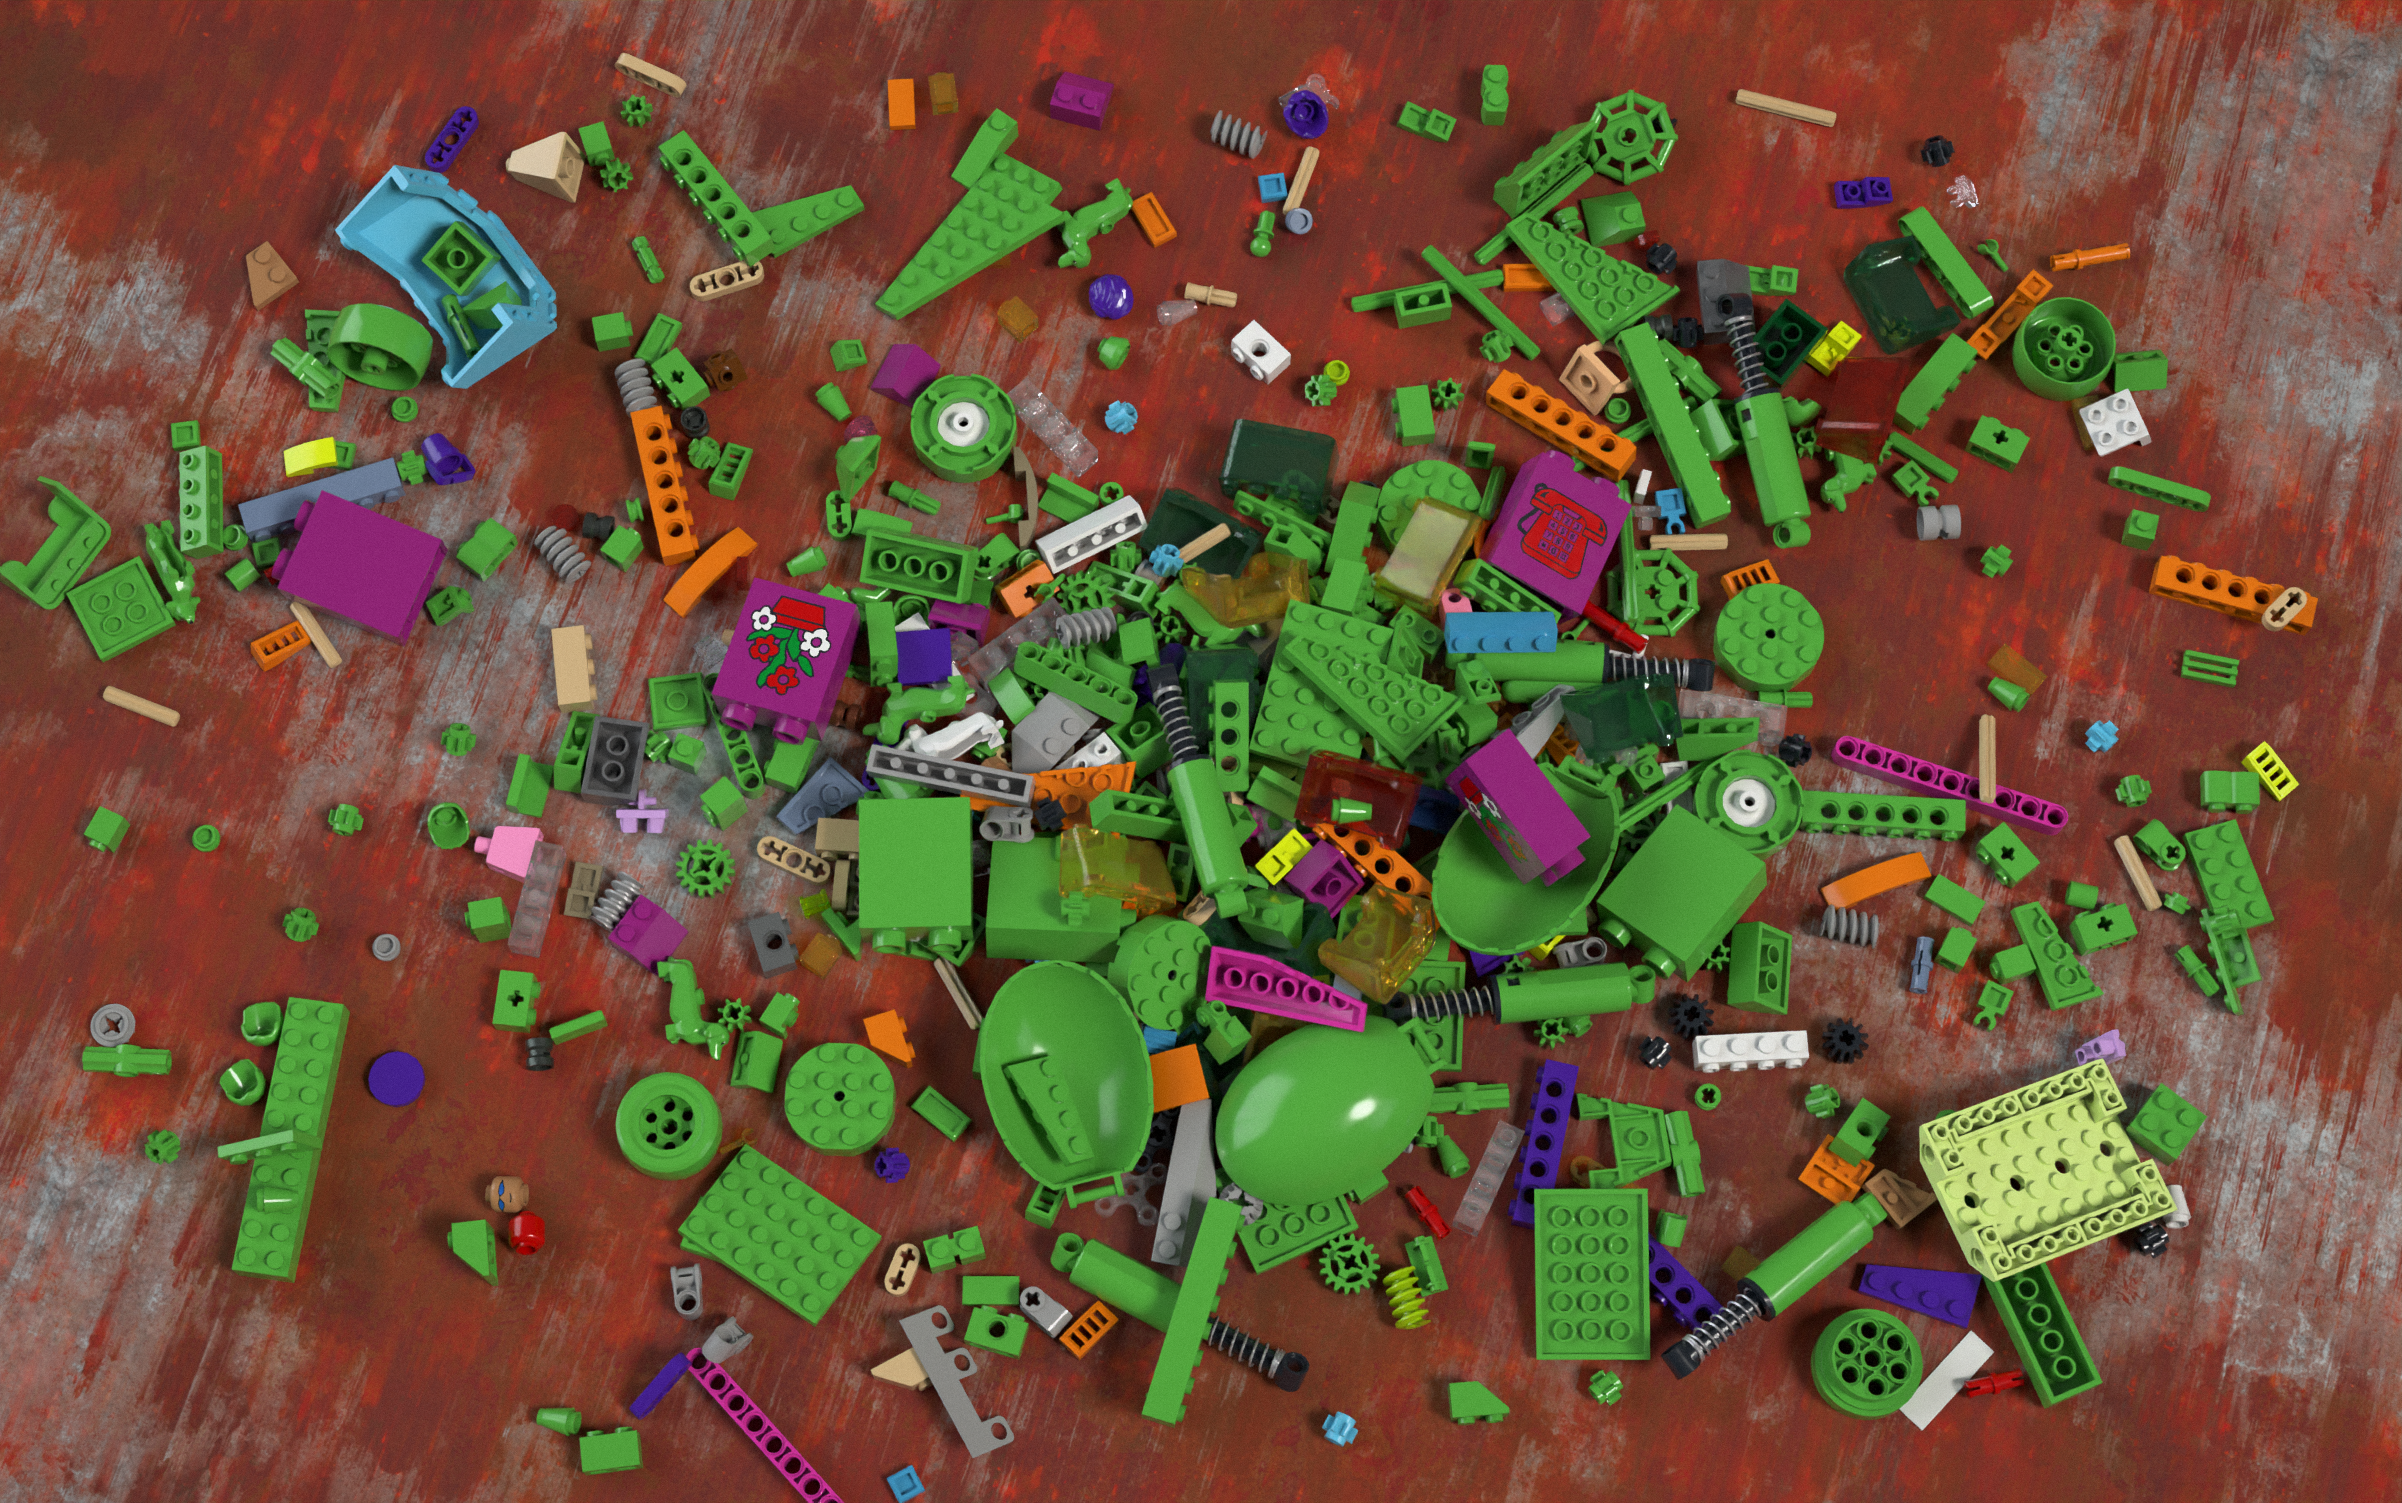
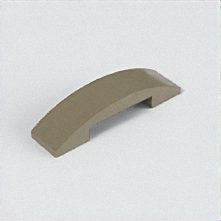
[1013,447,1039,551]

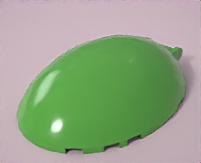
[1431,755,1620,956]
[980,960,1154,1209]
[1215,1015,1448,1206]

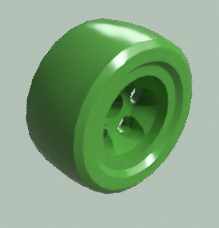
[2012,297,2116,401]
[327,303,433,391]
[616,1072,723,1181]

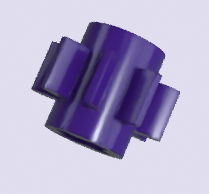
[875,1147,910,1183]

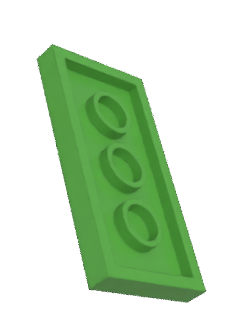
[2182,819,2274,930]

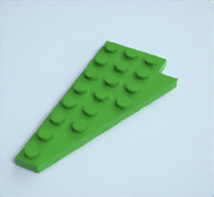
[875,152,1065,320]

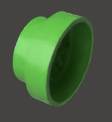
[1811,1309,1923,1420]

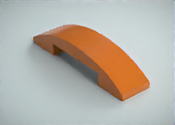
[1966,269,2054,361]
[664,527,758,618]
[1821,852,1932,913]

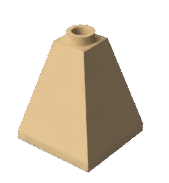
[506,132,586,203]

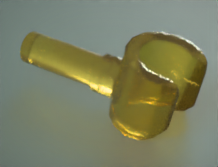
[719,1128,758,1154]

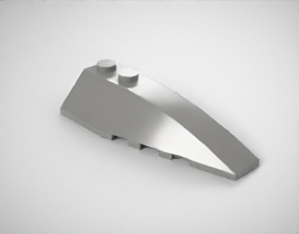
[1441,684,1576,813]
[1151,1099,1217,1267]

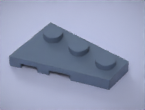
[776,757,869,836]

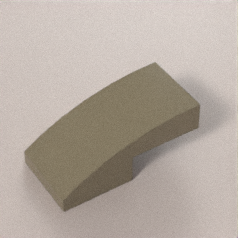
[564,861,604,920]

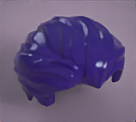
[1283,90,1329,139]
[1089,274,1134,320]

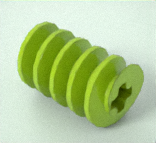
[1383,1266,1431,1329]

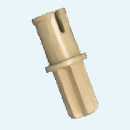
[1184,282,1237,307]

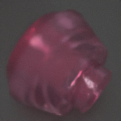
[844,415,878,444]

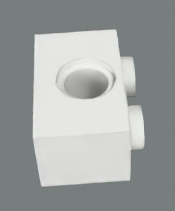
[1231,320,1291,384]

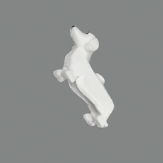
[894,712,1004,760]

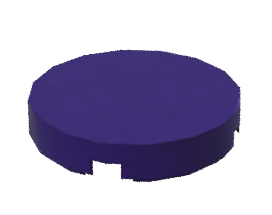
[368,1051,426,1108]

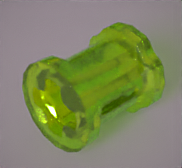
[799,888,831,920]

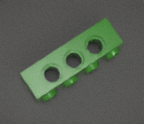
[1208,679,1249,792]

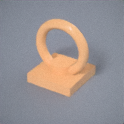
[1559,341,1634,416]

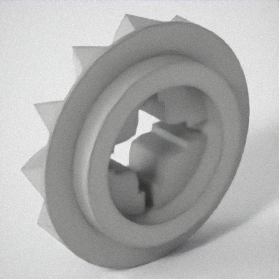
[91,1004,136,1047]
[1219,1182,1263,1226]

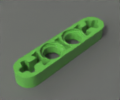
[2108,466,2211,512]

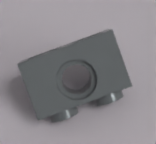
[748,912,800,979]

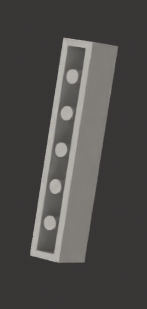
[866,744,1036,808]

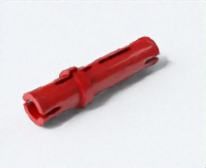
[1581,600,1648,654]

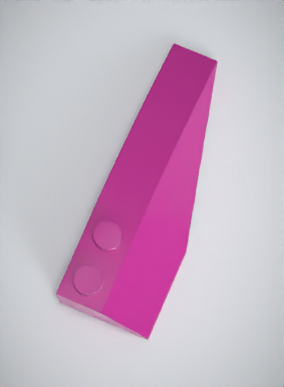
[1205,946,1368,1032]

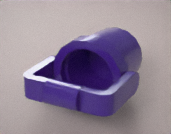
[421,433,476,485]

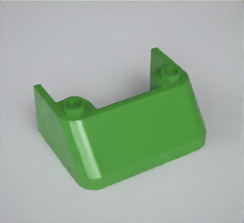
[0,476,111,609]

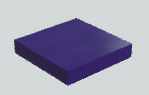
[896,628,953,686]

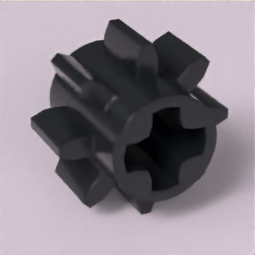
[1920,135,1954,167]
[1646,243,1678,275]
[1672,317,1704,348]
[1778,733,1812,768]
[1034,796,1068,832]
[1638,1036,1672,1070]
[2133,1222,2169,1259]

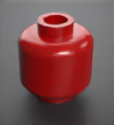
[508,1211,545,1255]

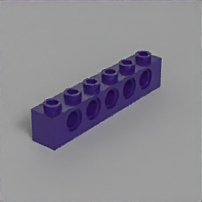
[1508,1059,1579,1230]
[1648,1232,1724,1332]

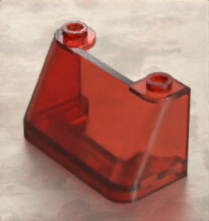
[1814,357,1911,465]
[1294,749,1423,851]

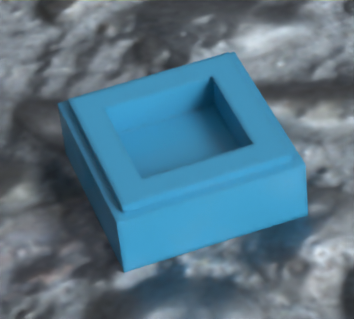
[1258,173,1288,203]
[887,1465,925,1503]

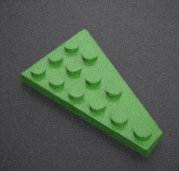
[1504,212,1680,345]
[1281,633,1467,763]

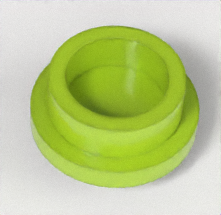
[1323,360,1350,386]

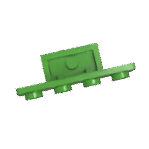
[1233,490,1333,553]
[2199,908,2262,1016]

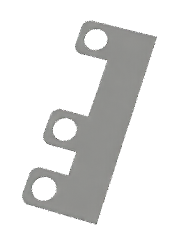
[899,1305,1014,1458]

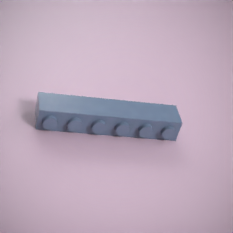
[238,458,406,542]

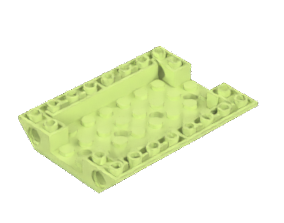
[1919,1058,2178,1282]

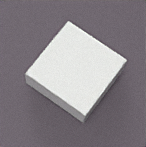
[1633,469,1652,505]

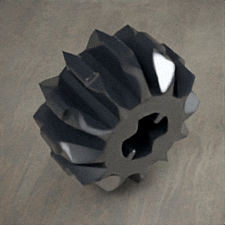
[1667,994,1714,1040]
[1821,1018,1869,1065]

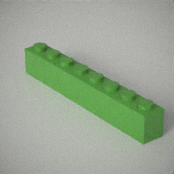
[1614,322,1731,529]
[1142,1196,1246,1428]

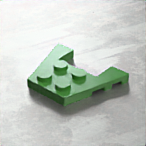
[1576,1093,1672,1189]

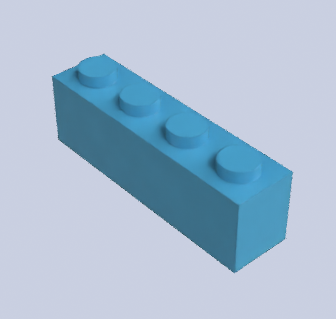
[1444,612,1558,653]

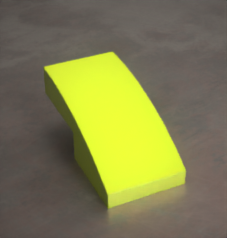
[1807,321,1862,377]
[284,437,338,477]
[1255,828,1313,885]

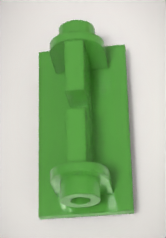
[1405,1236,1449,1297]

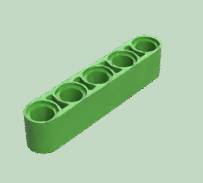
[1898,206,1994,319]
[1014,641,1137,724]
[702,673,765,800]

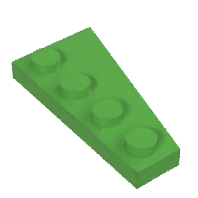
[752,185,864,258]
[305,309,346,413]
[2010,901,2104,1012]

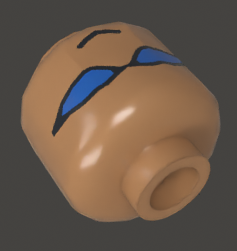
[485,1176,529,1213]

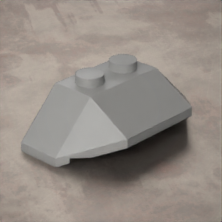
[1012,692,1101,774]

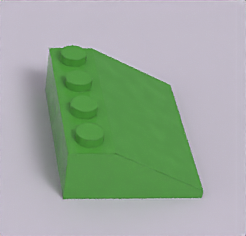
[1493,120,1597,220]

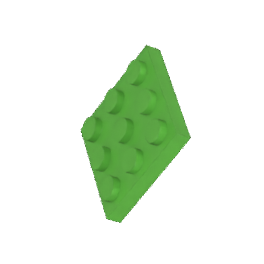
[66,556,176,663]

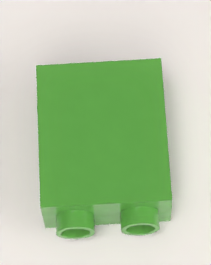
[859,797,974,954]
[1596,804,1767,983]
[986,837,1139,963]

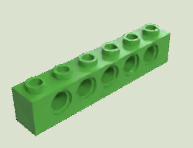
[659,130,775,267]
[1798,790,1966,842]

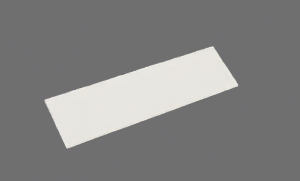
[1899,1331,1994,1430]

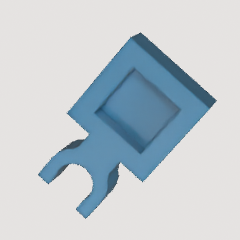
[1654,488,1686,535]

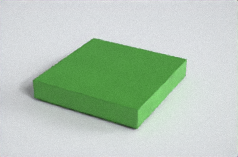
[648,672,708,732]

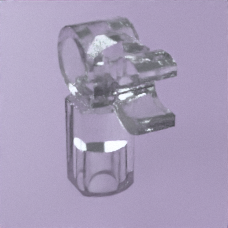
[1279,74,1340,112]

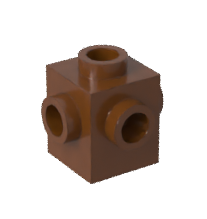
[703,349,748,392]

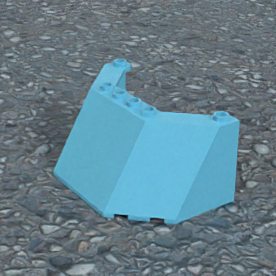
[335,165,557,389]

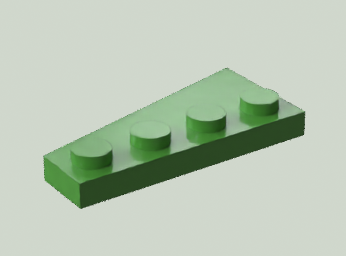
[1003,1055,1094,1167]

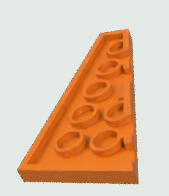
[960,761,1137,841]

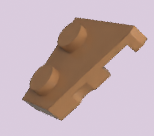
[246,241,299,311]
[1862,1169,1938,1231]

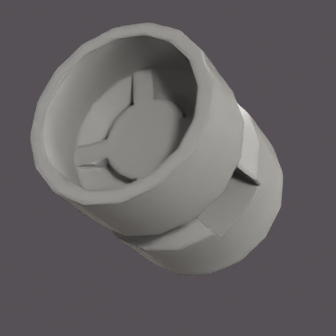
[1917,505,1961,541]

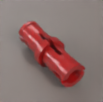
[1405,1186,1452,1241]
[1964,1368,2024,1399]

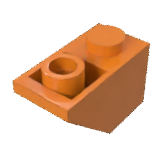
[863,1009,916,1068]

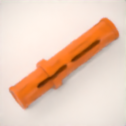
[2050,243,2130,272]

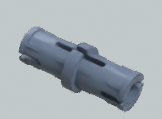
[1909,937,1935,994]

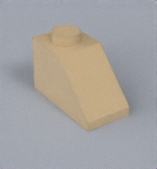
[871,1347,933,1391]

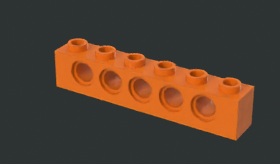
[1486,369,1637,482]
[630,406,699,566]
[2149,555,2318,636]
[1310,796,1441,934]

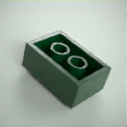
[1737,298,1828,392]

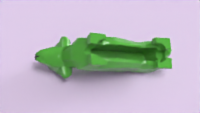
[1057,178,1133,269]
[1820,405,1877,513]
[144,520,201,624]
[1154,583,1266,654]
[863,675,975,745]
[657,956,730,1061]

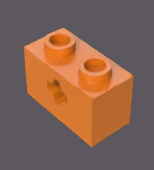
[993,559,1060,618]

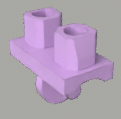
[616,789,669,833]
[2075,1029,2126,1066]

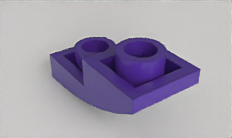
[1834,177,1893,209]

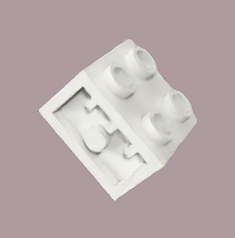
[2080,388,2152,457]

